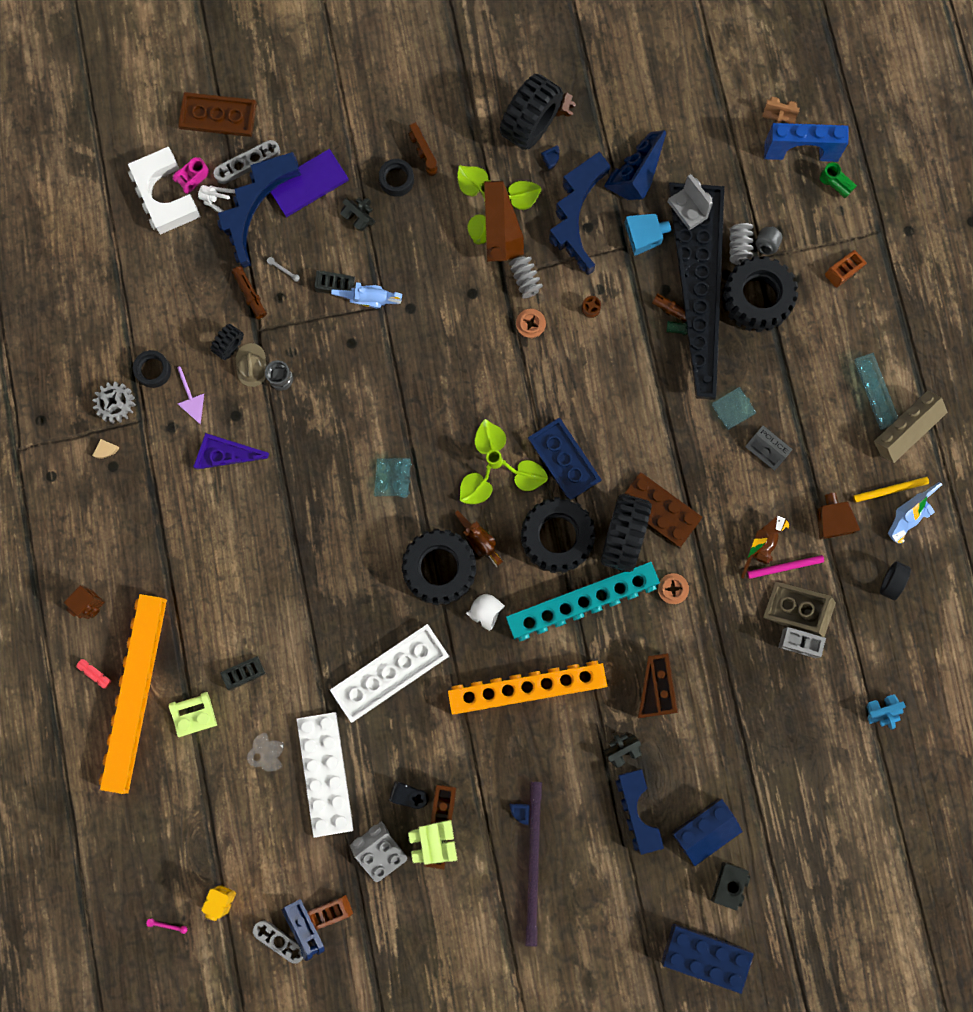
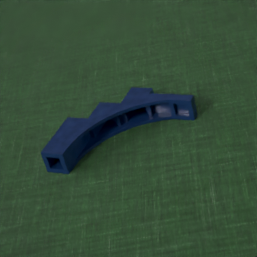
[217,152,301,268]
[549,152,610,275]

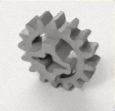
[93,382,136,424]

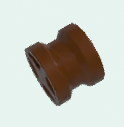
[582,296,601,318]

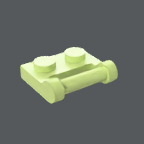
[169,692,217,737]

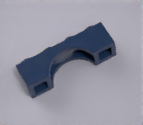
[615,769,664,855]

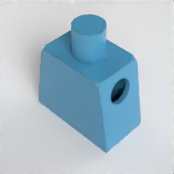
[625,214,671,256]

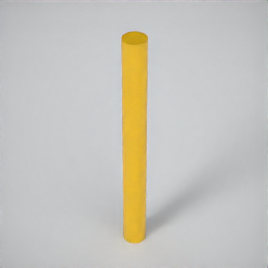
[853,477,929,503]

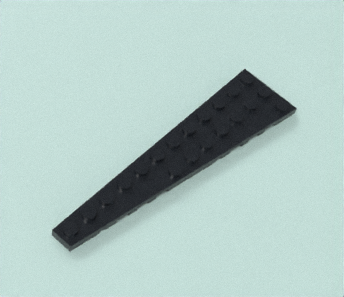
[668,183,725,400]

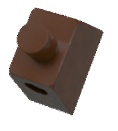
[818,493,860,540]

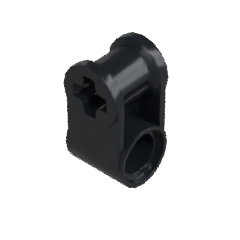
[389,781,429,809]

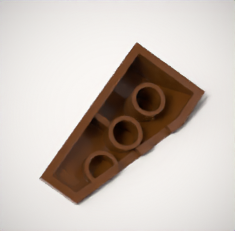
[484,181,524,262]

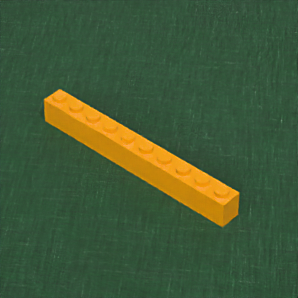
[99,594,167,794]

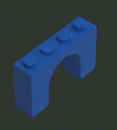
[764,123,848,162]

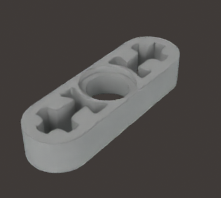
[253,920,303,963]

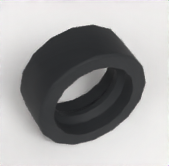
[379,159,414,197]
[133,350,171,388]
[880,561,911,600]

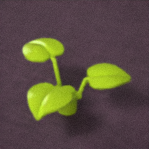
[458,165,541,245]
[460,419,548,504]

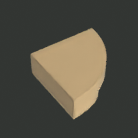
[93,439,119,459]

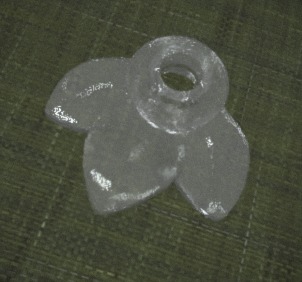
[247,733,284,772]

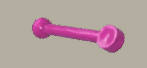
[146,918,187,934]

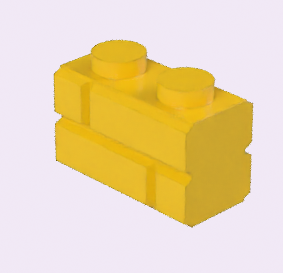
[202,885,236,921]

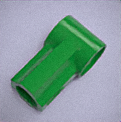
[820,162,857,198]

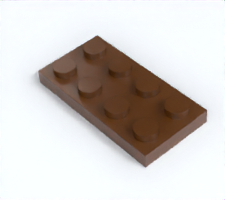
[178,92,257,137]
[625,472,703,549]

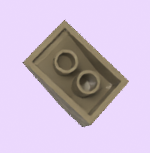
[764,582,836,637]

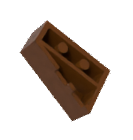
[638,653,678,718]

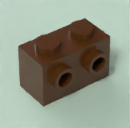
[64,585,105,619]

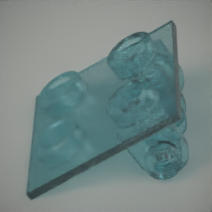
[374,458,412,498]

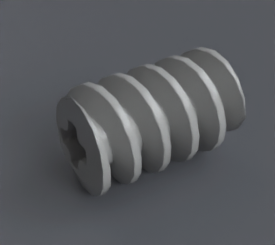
[729,223,753,265]
[509,256,543,298]

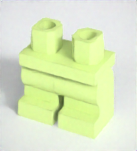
[408,820,457,864]

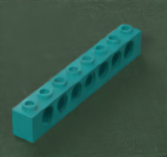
[506,562,660,642]

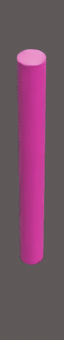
[747,555,824,579]

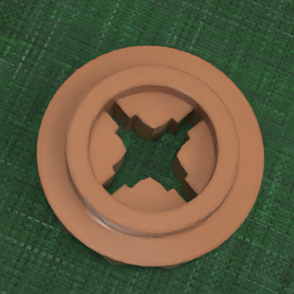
[516,309,546,339]
[658,573,689,605]

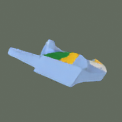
[331,283,402,309]
[888,482,942,543]

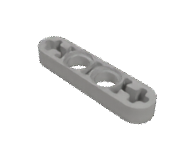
[213,140,280,184]

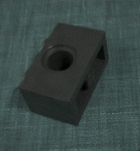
[711,862,750,911]

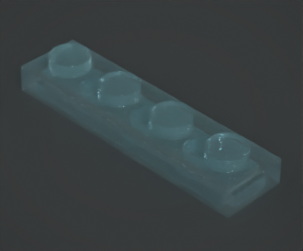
[854,353,898,430]

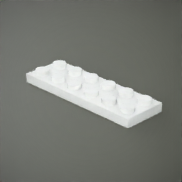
[330,624,449,723]
[297,712,354,837]

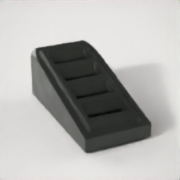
[315,271,355,294]
[220,656,266,691]

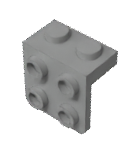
[350,821,407,882]

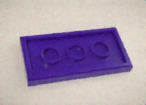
[270,149,349,217]

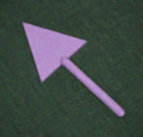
[177,366,204,424]

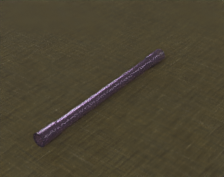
[525,782,542,947]

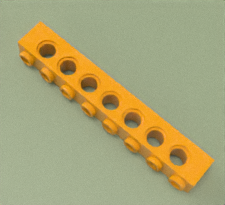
[448,661,607,715]

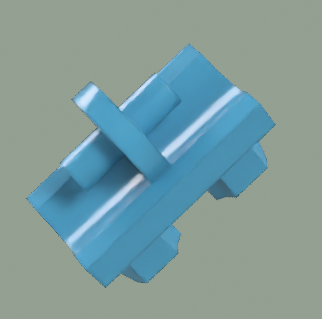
[867,694,906,730]

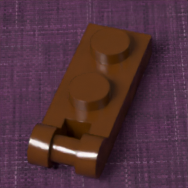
[408,122,438,176]

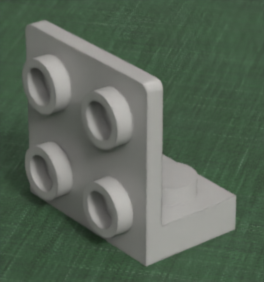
[668,174,713,230]

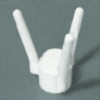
[198,185,235,212]

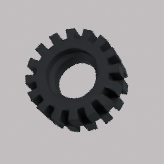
[210,324,244,360]

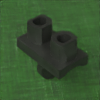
[340,198,376,231]
[603,732,642,768]

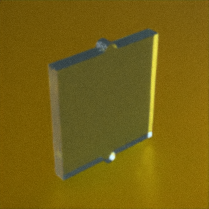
[711,387,756,430]

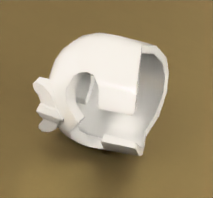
[466,594,505,631]

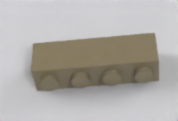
[874,391,948,463]

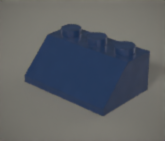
[671,798,743,866]

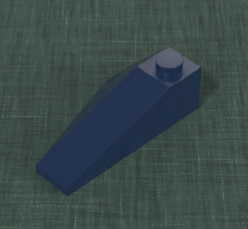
[604,130,666,200]

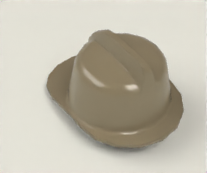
[236,343,267,387]

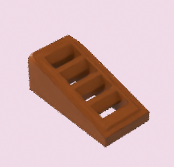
[825,250,867,288]
[307,895,353,930]

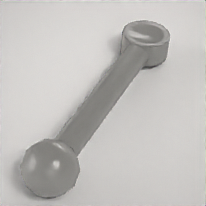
[267,257,300,282]

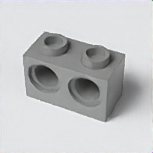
[778,627,826,658]

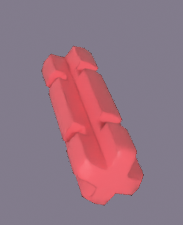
[76,659,111,689]

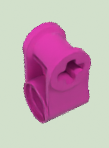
[173,157,209,193]

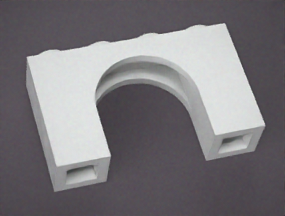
[128,147,201,234]

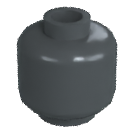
[755,227,783,255]

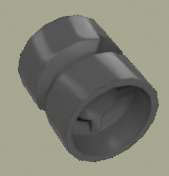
[265,360,293,391]

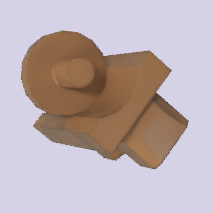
[762,97,800,124]

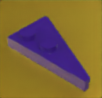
[193,433,269,470]

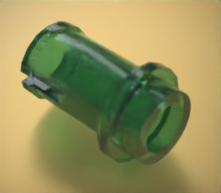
[666,320,687,336]

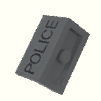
[745,426,793,471]

